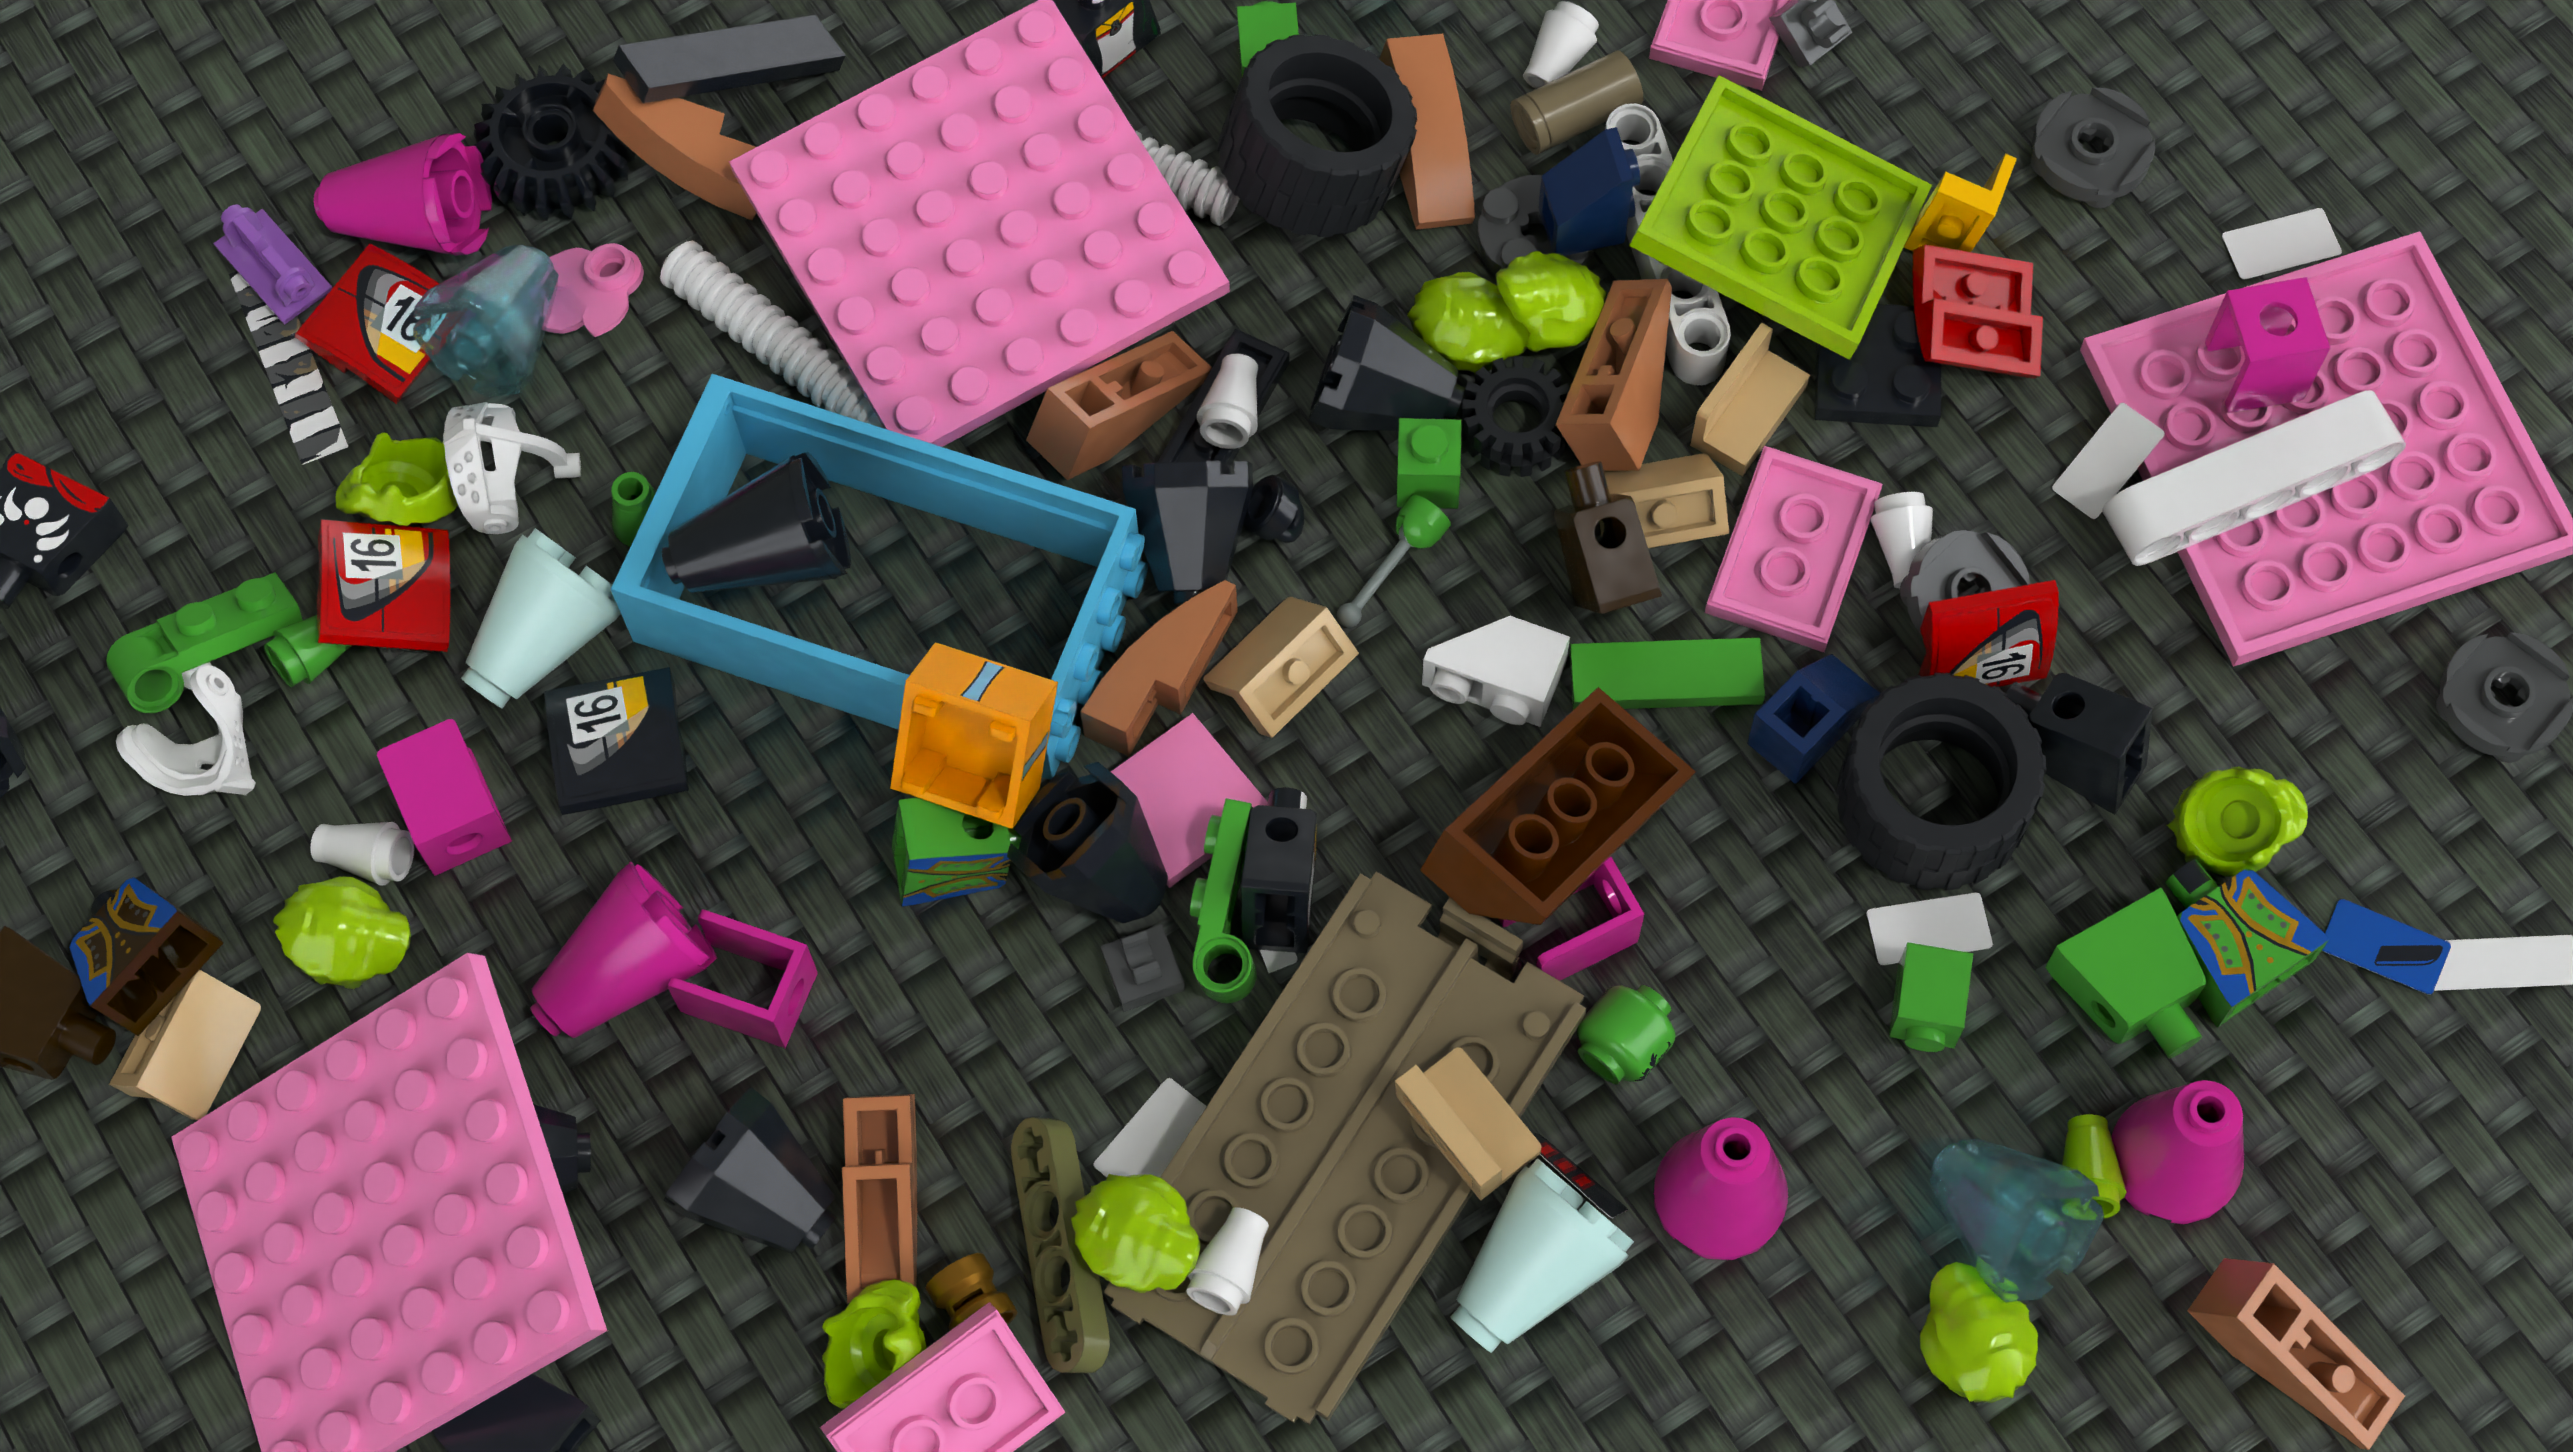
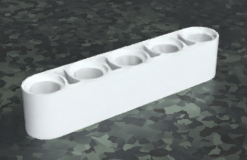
[1605,103,1731,385]
[2102,390,2406,566]

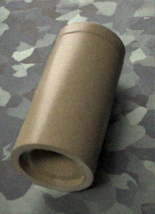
[1510,50,1643,155]

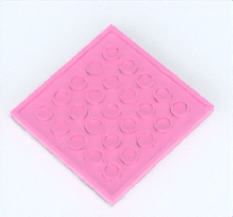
[729,0,1230,447]
[2080,231,2573,667]
[171,953,607,1452]

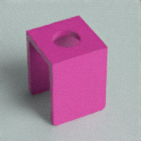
[2205,277,2330,413]
[377,719,512,876]
[1499,857,1644,981]
[667,909,818,1048]

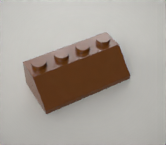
[1420,687,1696,925]

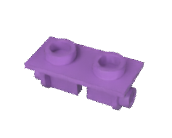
[213,204,333,325]

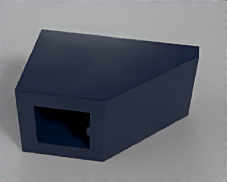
[1538,127,1640,256]
[1747,654,1880,784]

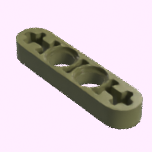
[1011,1117,1110,1373]

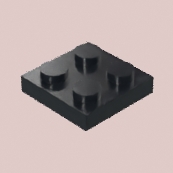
[1814,304,1941,427]

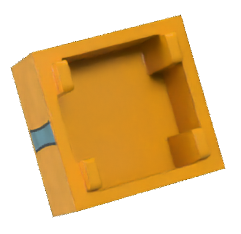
[890,642,1058,829]

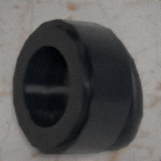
[1243,475,1305,543]

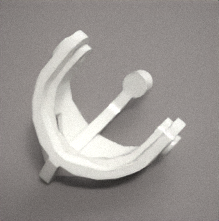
[443,402,581,534]
[116,662,256,796]

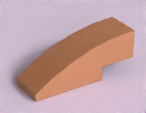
[1379,34,1475,230]
[593,73,756,220]
[1080,580,1238,757]
[842,1094,917,1303]

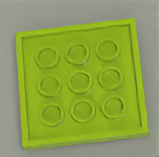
[1629,75,1932,360]

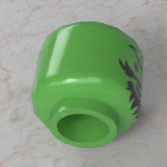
[1577,985,1675,1084]

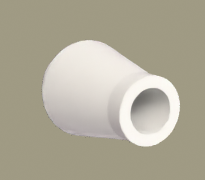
[1523,1,1599,89]
[1197,354,1258,449]
[1870,492,1933,589]
[310,822,414,886]
[1186,1207,1269,1315]

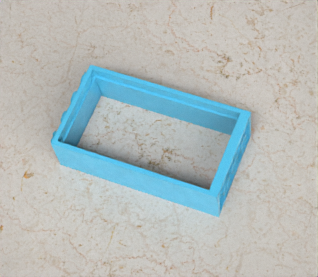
[611,374,1148,780]

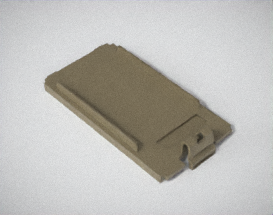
[1101,872,1586,1426]

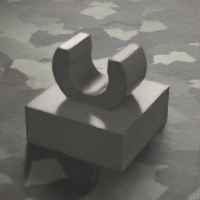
[1769,0,1853,67]
[1100,924,1185,1012]

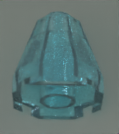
[413,244,559,397]
[1930,1139,2104,1302]

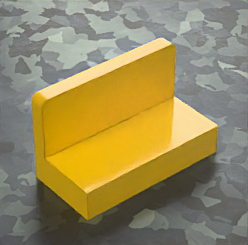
[1904,153,2017,252]

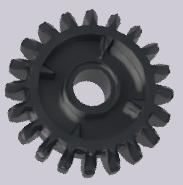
[474,64,636,221]

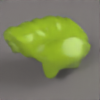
[1496,251,1607,352]
[1407,272,1530,374]
[336,432,459,526]
[2167,766,2308,877]
[273,876,411,989]
[1071,1174,1200,1293]
[1920,1262,2038,1403]
[822,1279,927,1410]

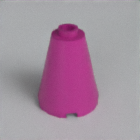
[314,133,492,255]
[530,862,717,1038]
[2111,1080,2244,1224]
[1654,1117,1788,1260]

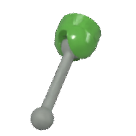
[1337,494,1451,628]

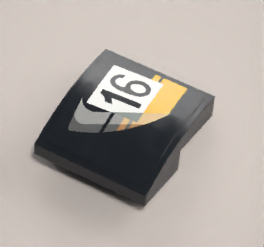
[545,667,689,815]

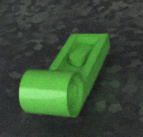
[106,572,303,713]
[1190,798,1257,1003]

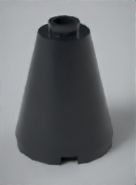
[662,452,851,592]

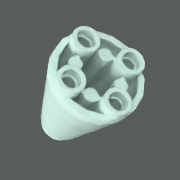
[461,528,621,708]
[1450,1158,1634,1353]

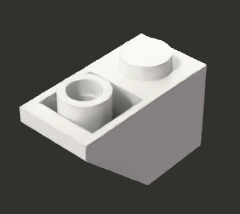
[1422,616,1570,727]

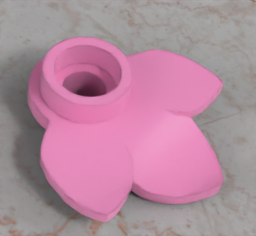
[533,243,644,337]

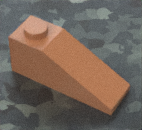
[1556,279,1672,471]
[1026,331,1212,480]
[2187,1258,2405,1450]

